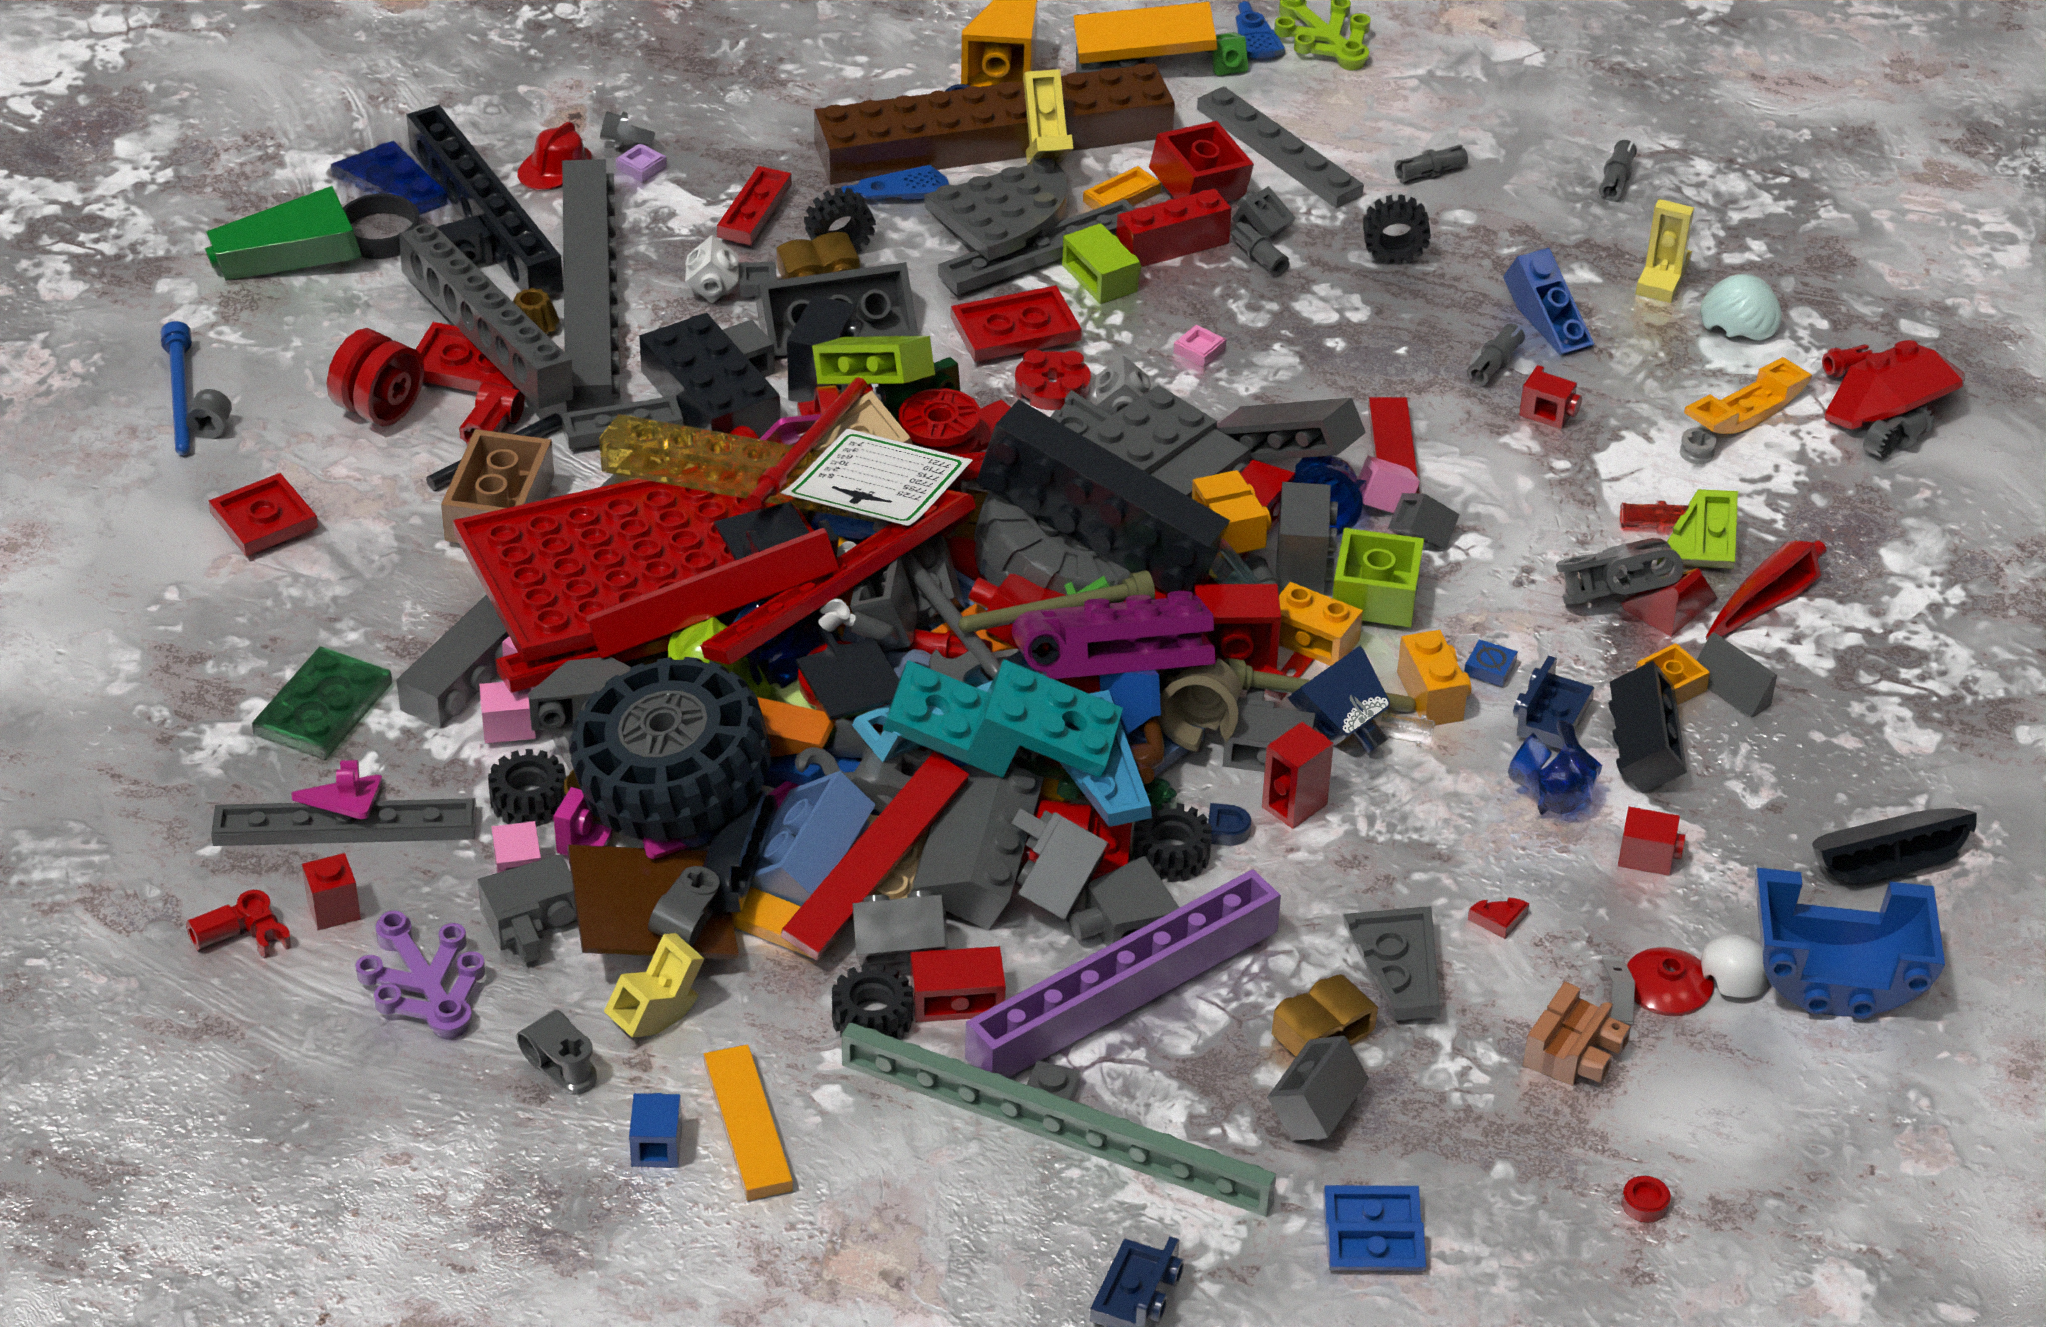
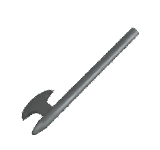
[873,519,1001,682]

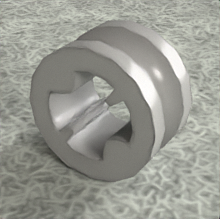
[1679,427,1717,464]

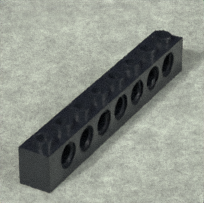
[406,105,564,296]

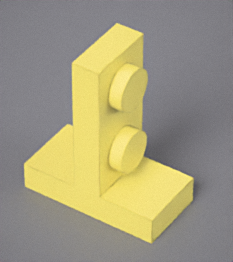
[1023,69,1073,164]
[1636,199,1694,303]

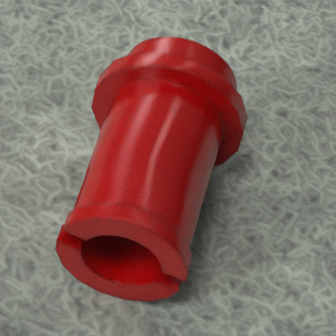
[1822,344,1872,378]

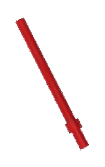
[746,377,867,509]

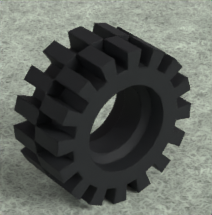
[804,188,876,253]
[1363,194,1431,265]
[488,749,566,826]
[1133,803,1212,882]
[831,964,913,1040]

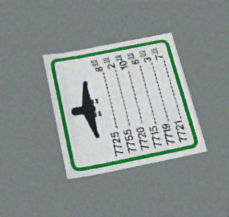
[780,429,973,526]

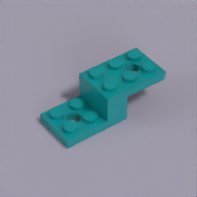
[882,659,1123,778]

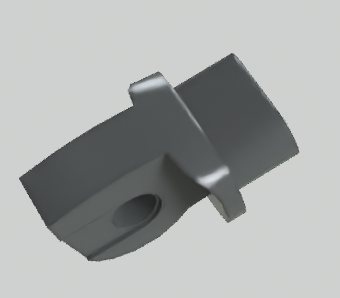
[600,111,655,148]

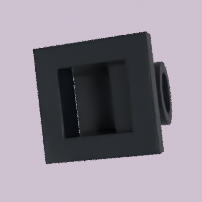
[437,215,494,266]

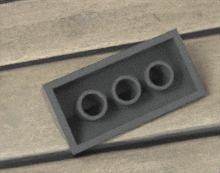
[754,262,918,357]
[910,763,1043,930]

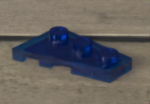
[331,141,448,215]

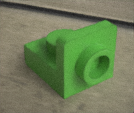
[1205,32,1248,75]

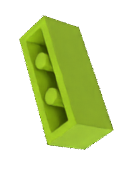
[812,336,935,384]

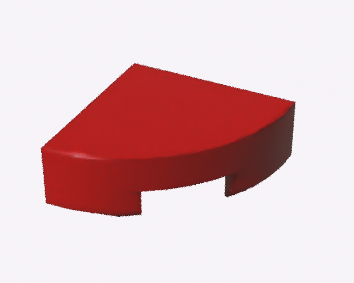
[1468,897,1530,939]

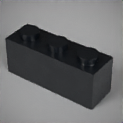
[1608,661,1687,793]

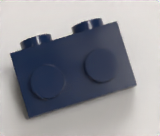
[1513,656,1594,750]
[1090,1236,1185,1327]

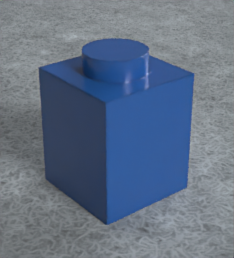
[629,1093,682,1168]

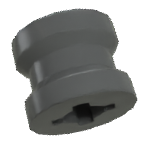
[186,389,232,439]

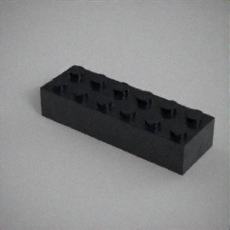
[976,399,1230,594]

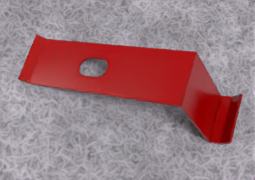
[1262,652,1315,701]

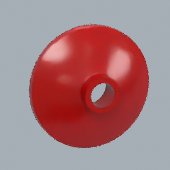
[1627,947,1714,1016]

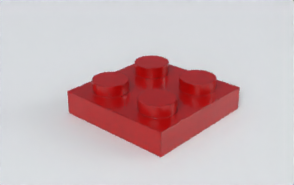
[208,473,318,556]

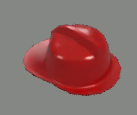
[517,122,592,190]

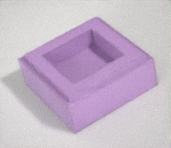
[616,143,667,182]

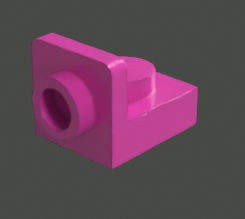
[553,787,613,856]

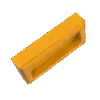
[1083,166,1161,210]

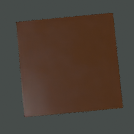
[567,844,739,960]

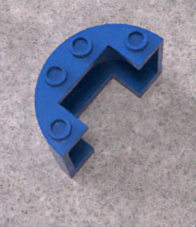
[1755,867,1945,1019]

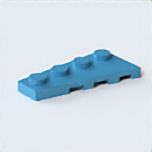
[1060,690,1152,827]

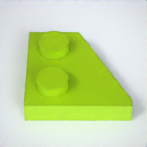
[1657,489,1738,569]

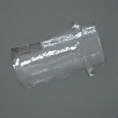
[1380,711,1435,748]

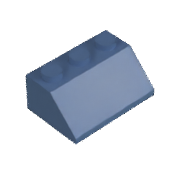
[751,771,876,906]

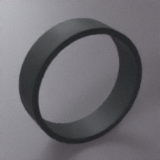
[343,193,420,259]

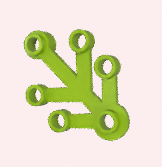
[1274,0,1371,70]

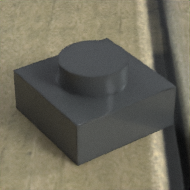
[739,261,777,297]
[1027,1060,1081,1101]

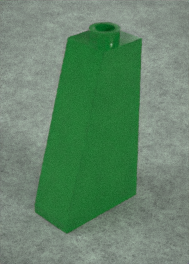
[205,186,362,280]

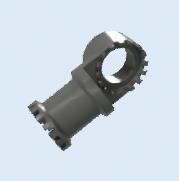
[1863,405,1935,459]

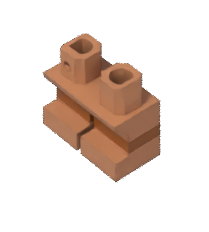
[1523,981,1631,1086]

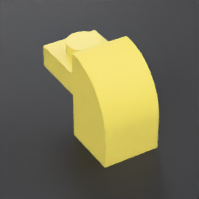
[604,933,704,1038]

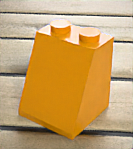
[961,0,1037,87]

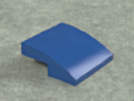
[1323,1185,1426,1271]

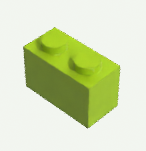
[1062,223,1141,304]

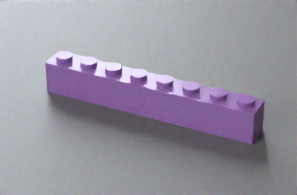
[965,869,1281,1078]

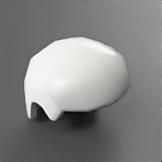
[1701,934,1768,998]

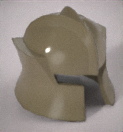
[1157,658,1243,752]

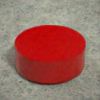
[1621,1176,1671,1223]

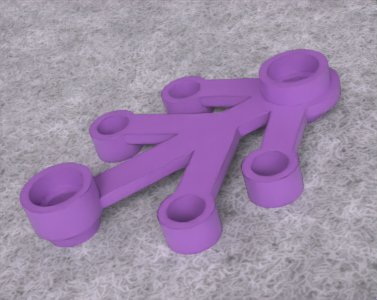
[356,910,485,1039]

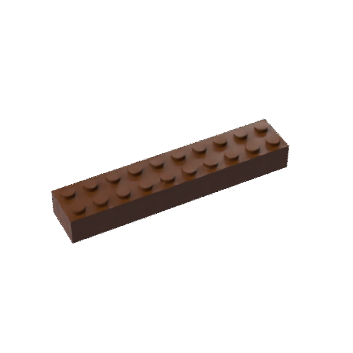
[814,63,1175,185]

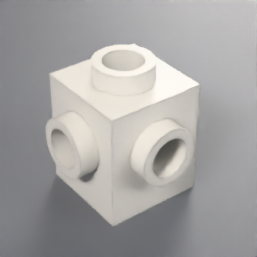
[685,235,739,304]

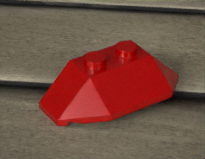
[1825,340,1965,430]

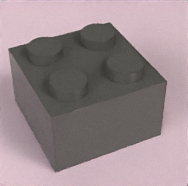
[1276,482,1338,595]

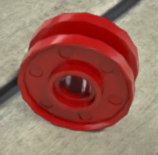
[899,388,981,454]

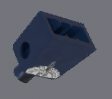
[1287,645,1390,754]

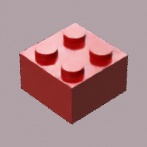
[1149,121,1254,202]
[1194,584,1281,672]

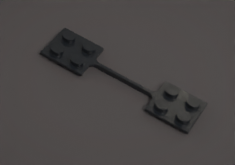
[714,501,900,720]

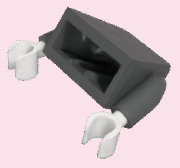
[819,541,918,653]

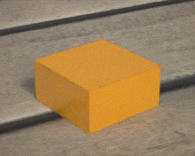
[1636,643,1710,705]

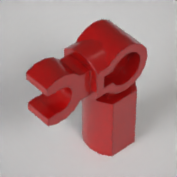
[186,889,291,958]

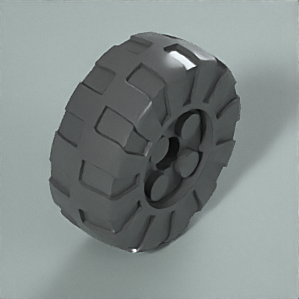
[974,491,1132,602]

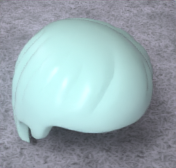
[1700,274,1782,341]

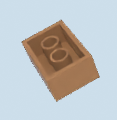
[441,429,554,543]

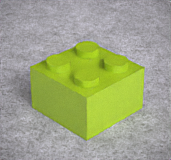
[1332,528,1424,627]

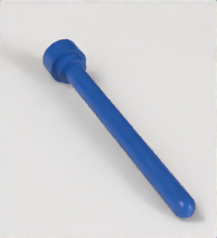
[160,321,192,456]

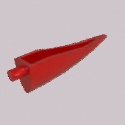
[1706,540,1827,640]

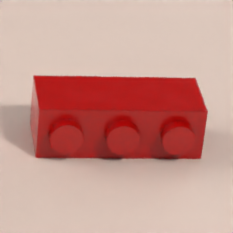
[1116,188,1232,267]

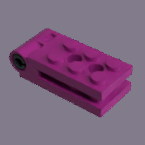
[1012,591,1216,679]

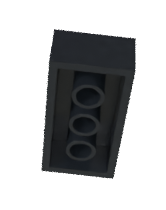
[639,312,781,453]

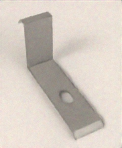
[1602,956,1635,1024]

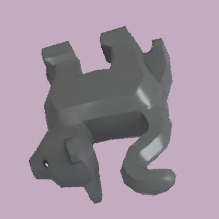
[795,715,940,813]

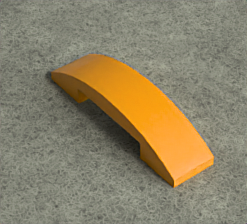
[1684,357,1812,434]

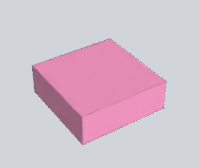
[1173,325,1227,367]

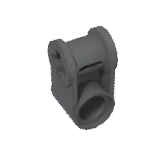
[648,866,720,947]
[516,1009,597,1094]

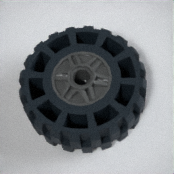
[569,657,771,842]

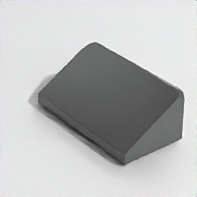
[1697,632,1777,717]

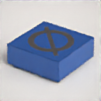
[1464,639,1518,687]

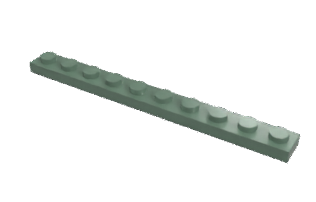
[842,1022,1276,1217]

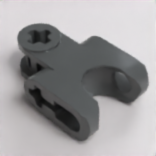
[1556,538,1683,604]

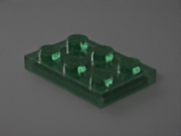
[252,646,392,761]

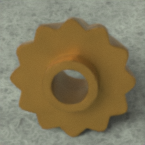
[513,288,560,335]

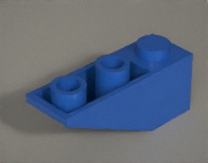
[1503,248,1594,356]

